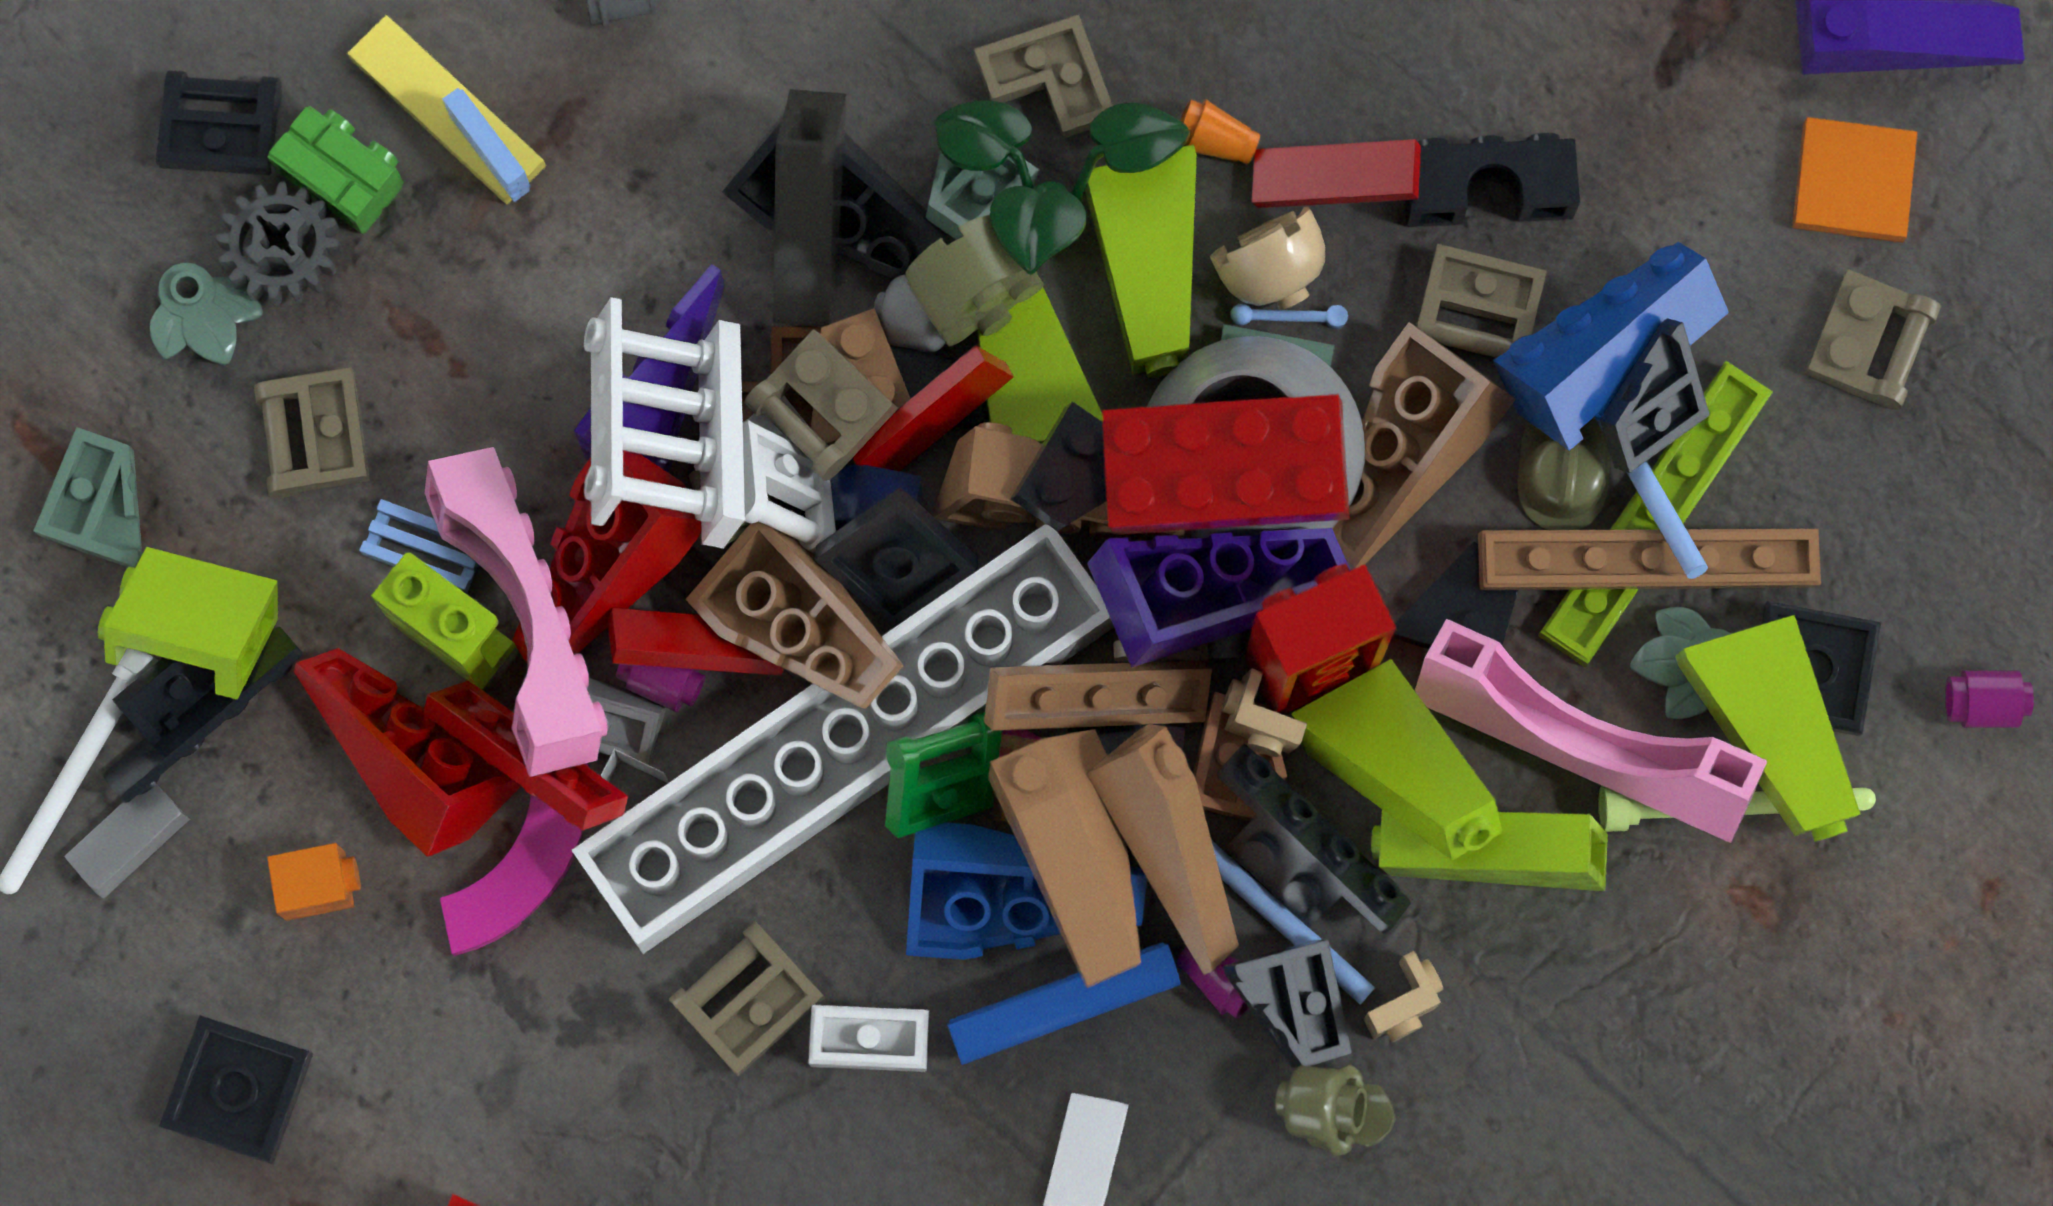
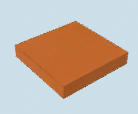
[1792,117,1918,243]

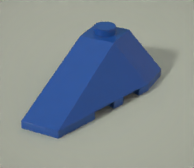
[906,823,1147,960]

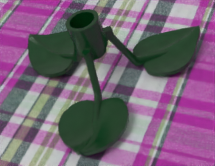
[934,100,1190,275]

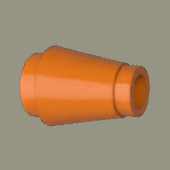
[1180,99,1261,165]

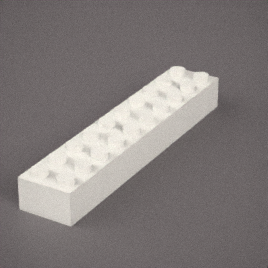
[572,524,1114,954]

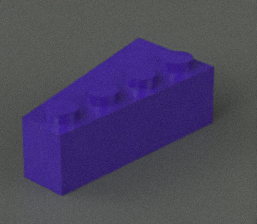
[1087,528,1350,668]

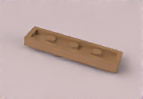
[984,660,1212,731]

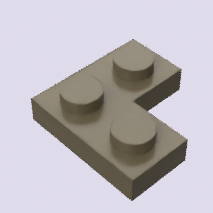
[974,15,1113,139]

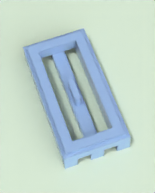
[442,88,530,202]
[359,499,479,594]

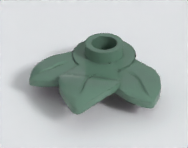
[150,263,262,366]
[1630,607,1732,720]

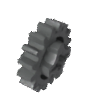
[216,182,342,306]

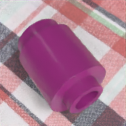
[616,664,706,712]
[1945,670,2034,728]

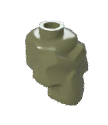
[1275,1064,1395,1156]

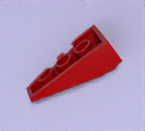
[512,451,701,664]
[293,648,521,857]

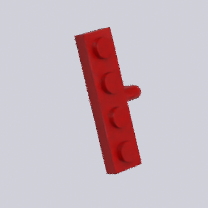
[423,681,628,831]

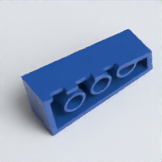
[1493,242,1729,451]

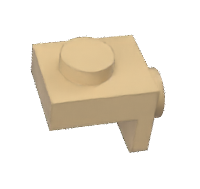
[1222,668,1307,757]
[1363,951,1443,1042]

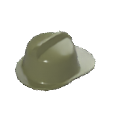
[1517,417,1611,530]

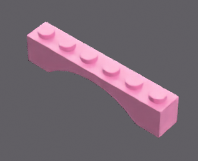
[424,447,607,777]
[1415,619,1767,843]

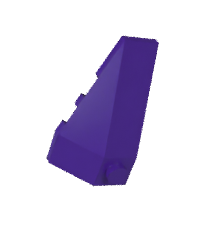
[1795,0,2025,75]
[574,264,725,472]

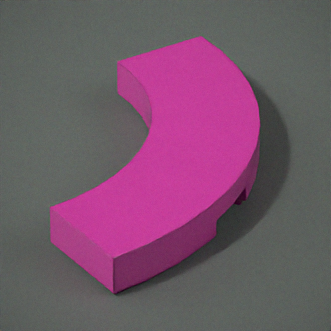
[440,763,590,956]

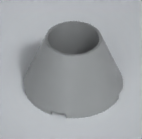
[1147,336,1365,539]

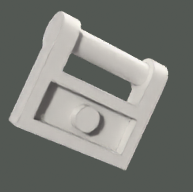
[743,421,836,554]

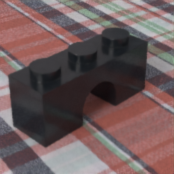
[1405,132,1580,227]

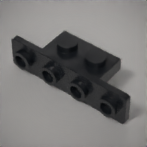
[103,627,303,803]
[1217,744,1411,934]

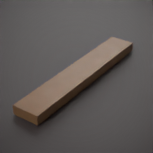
[1478,529,1821,590]

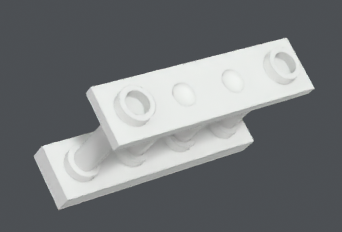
[584,297,745,548]

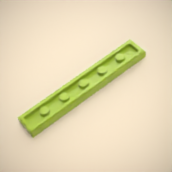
[1538,361,1773,668]

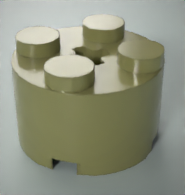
[905,215,1044,346]

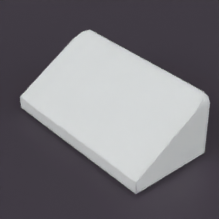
[809,1005,929,1072]
[1043,1093,1129,1206]

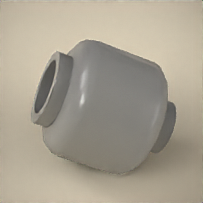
[874,275,945,352]

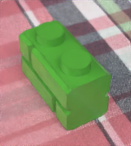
[268,105,404,234]

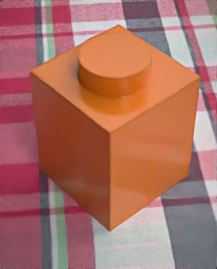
[267,843,361,921]

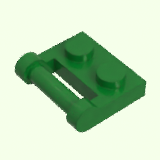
[885,712,1001,838]

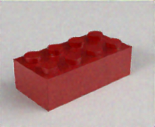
[1102,394,1349,535]
[1244,563,1396,715]

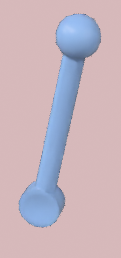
[1230,303,1348,329]

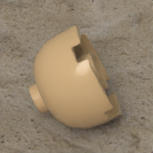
[1210,207,1325,310]

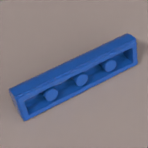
[946,942,1181,1065]

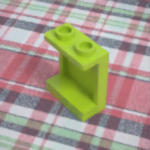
[98,547,278,700]
[371,552,516,689]

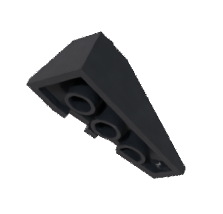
[722,95,956,279]

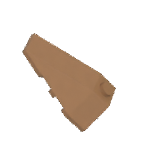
[1332,322,1516,568]
[933,423,1185,542]
[686,521,904,709]
[1086,724,1239,974]
[988,729,1141,988]

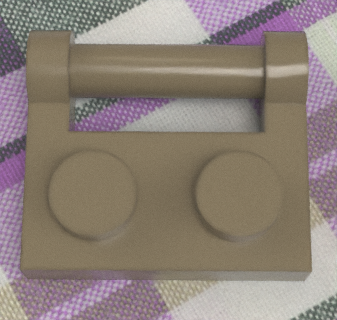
[1416,244,1547,358]
[1804,269,1941,410]
[744,329,898,481]
[254,367,370,498]
[668,921,824,1076]

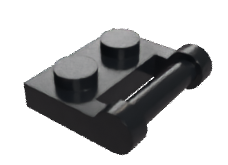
[156,70,282,175]

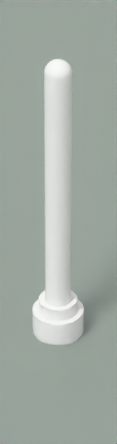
[0,648,159,894]

